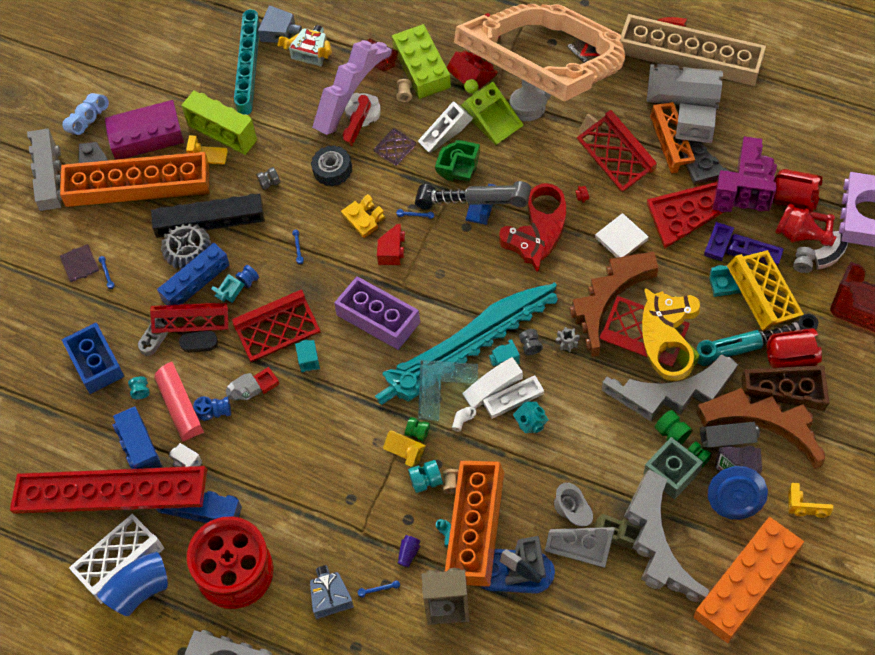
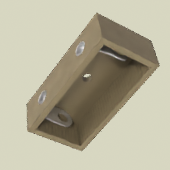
[421,568,469,625]

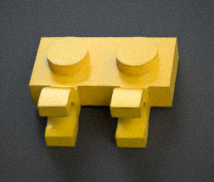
[341,194,385,238]

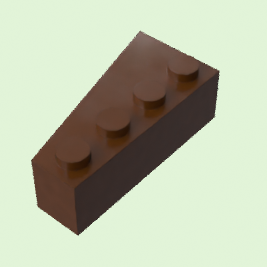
[741,366,830,411]

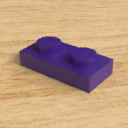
[704,222,734,261]

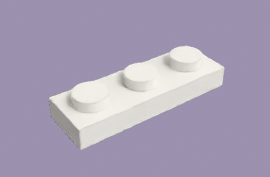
[483,375,544,419]

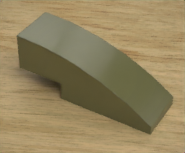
[594,514,642,550]

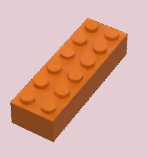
[445,461,504,586]
[693,516,804,644]

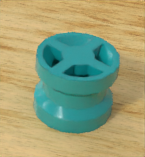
[128,376,150,399]

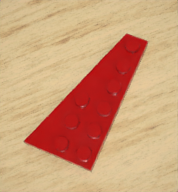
[647,182,734,249]

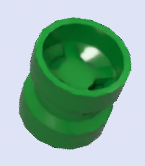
[405,417,430,442]
[688,442,712,469]

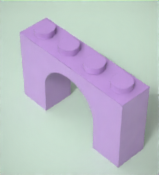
[839,172,875,247]

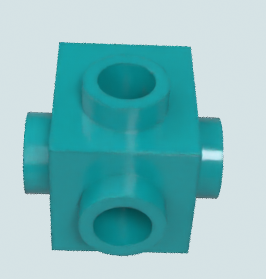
[513,402,549,434]

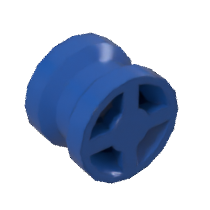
[235,265,259,289]
[193,396,214,421]
[212,397,231,418]

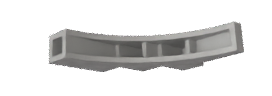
[624,470,709,602]

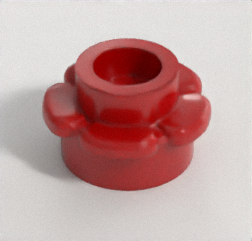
[575,186,589,203]

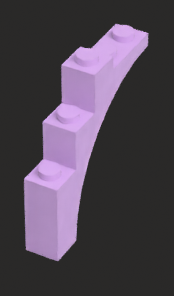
[313,40,392,135]

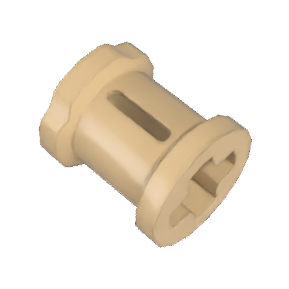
[396,79,412,102]
[443,469,459,494]

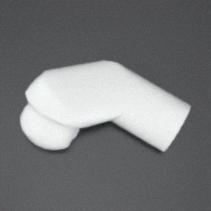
[452,407,476,432]

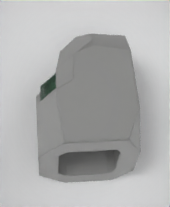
[226,373,261,401]

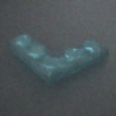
[418,360,478,421]

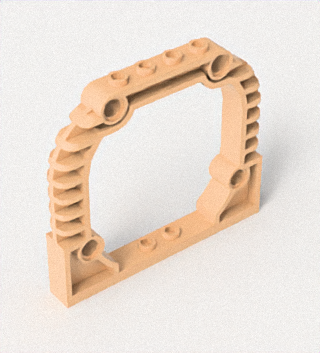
[454,4,625,102]

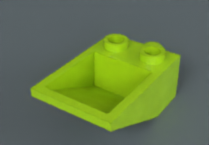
[460,79,524,145]

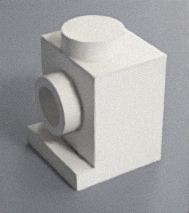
[169,443,202,467]

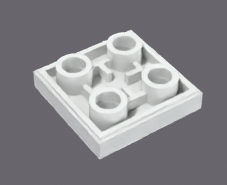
[595,213,648,258]

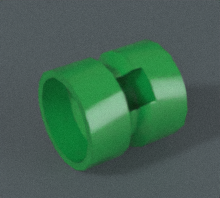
[654,410,693,444]

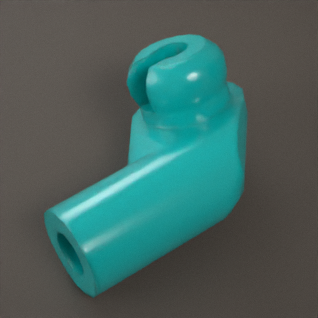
[435,519,451,548]

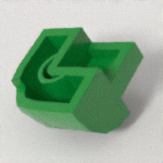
[435,140,480,182]

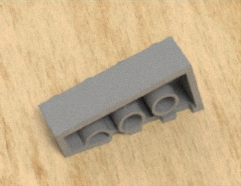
[27,128,62,211]

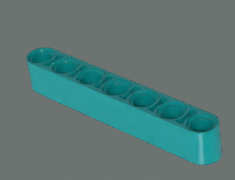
[234,9,260,115]

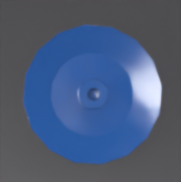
[708,466,768,520]

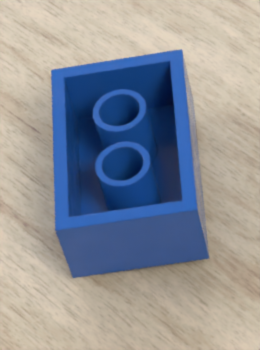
[62,322,125,394]
[112,406,163,469]

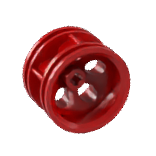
[187,517,274,609]

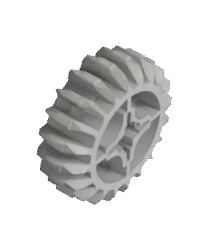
[161,223,211,269]

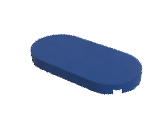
[480,549,555,593]

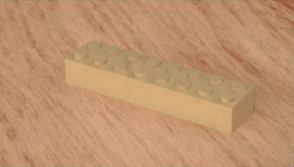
[620,14,766,86]

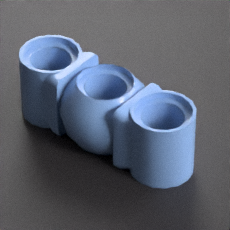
[62,93,109,135]

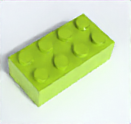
[392,24,451,99]
[181,90,257,155]

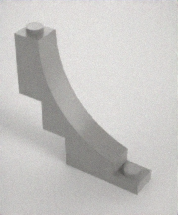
[602,354,738,421]

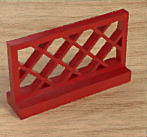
[577,110,657,193]
[232,289,321,363]
[599,296,690,368]

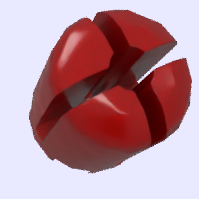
[773,169,823,212]
[767,328,822,368]

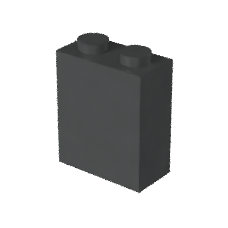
[699,422,760,447]

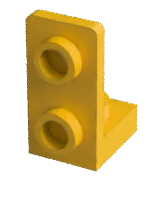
[186,135,228,165]
[383,431,426,467]
[788,483,833,518]

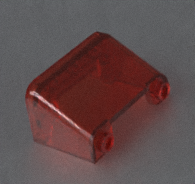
[830,261,875,332]

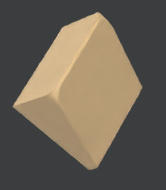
[579,113,601,141]

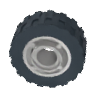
[311,145,352,186]

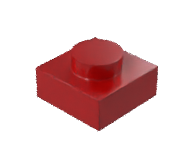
[253,367,280,394]

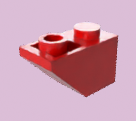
[377,224,405,265]

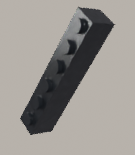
[151,194,265,238]

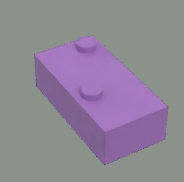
[334,276,420,350]

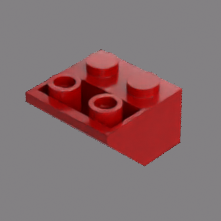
[446,51,498,89]

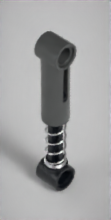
[414,181,531,210]

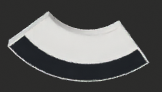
[814,231,848,269]

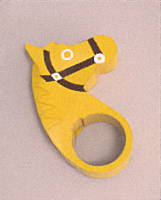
[642,289,700,381]

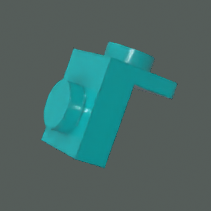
[211,274,245,303]

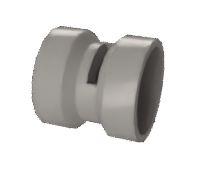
[793,247,816,273]

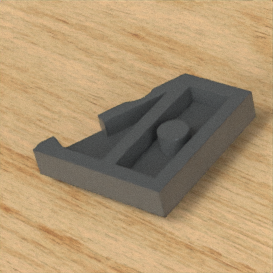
[79,142,108,163]
[505,536,546,585]

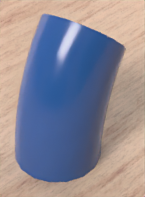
[97,551,168,616]

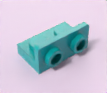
[709,263,749,297]

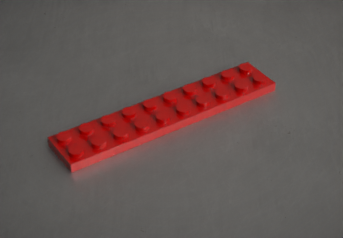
[10,466,208,514]

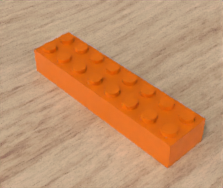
[60,152,210,207]

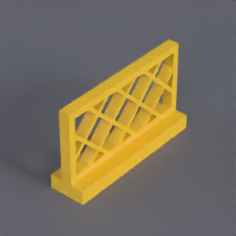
[727,250,804,331]

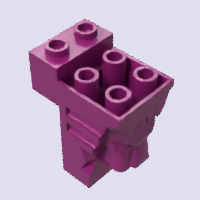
[713,136,777,212]

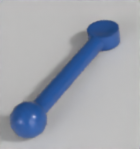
[396,209,434,219]
[292,230,304,264]
[98,256,115,289]
[358,580,400,597]

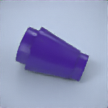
[397,535,421,568]

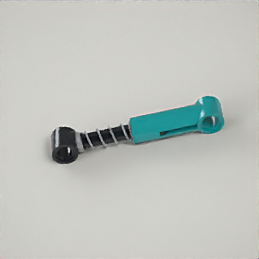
[696,314,819,366]

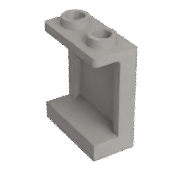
[675,103,716,143]

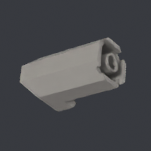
[647,64,723,108]

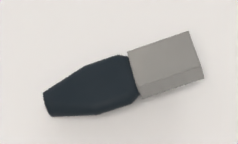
[500,549,542,583]

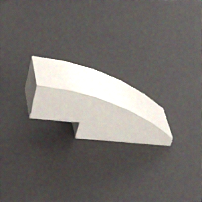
[462,357,523,408]

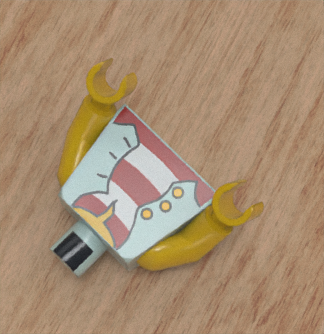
[277,25,332,67]

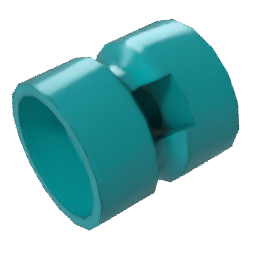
[408,460,443,493]

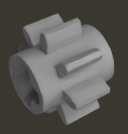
[556,327,580,352]

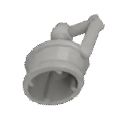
[509,79,551,121]

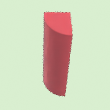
[154,362,204,442]

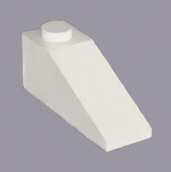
[418,101,473,153]

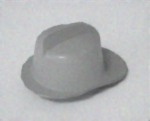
[554,482,593,527]

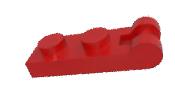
[342,95,372,146]

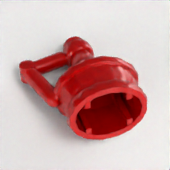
[775,204,837,247]

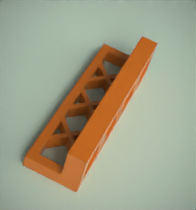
[650,102,695,173]

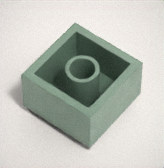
[643,437,703,499]

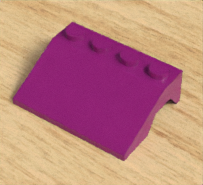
[105,100,185,160]

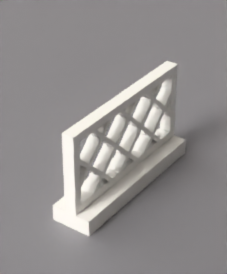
[69,514,165,604]

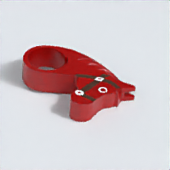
[499,183,566,272]

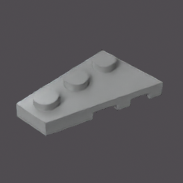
[545,527,615,568]

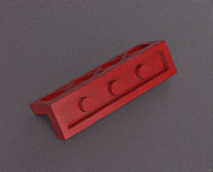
[150,303,229,333]

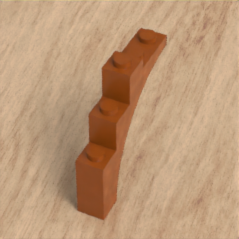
[569,252,659,357]
[697,388,825,469]

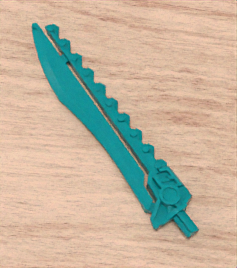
[375,282,558,405]

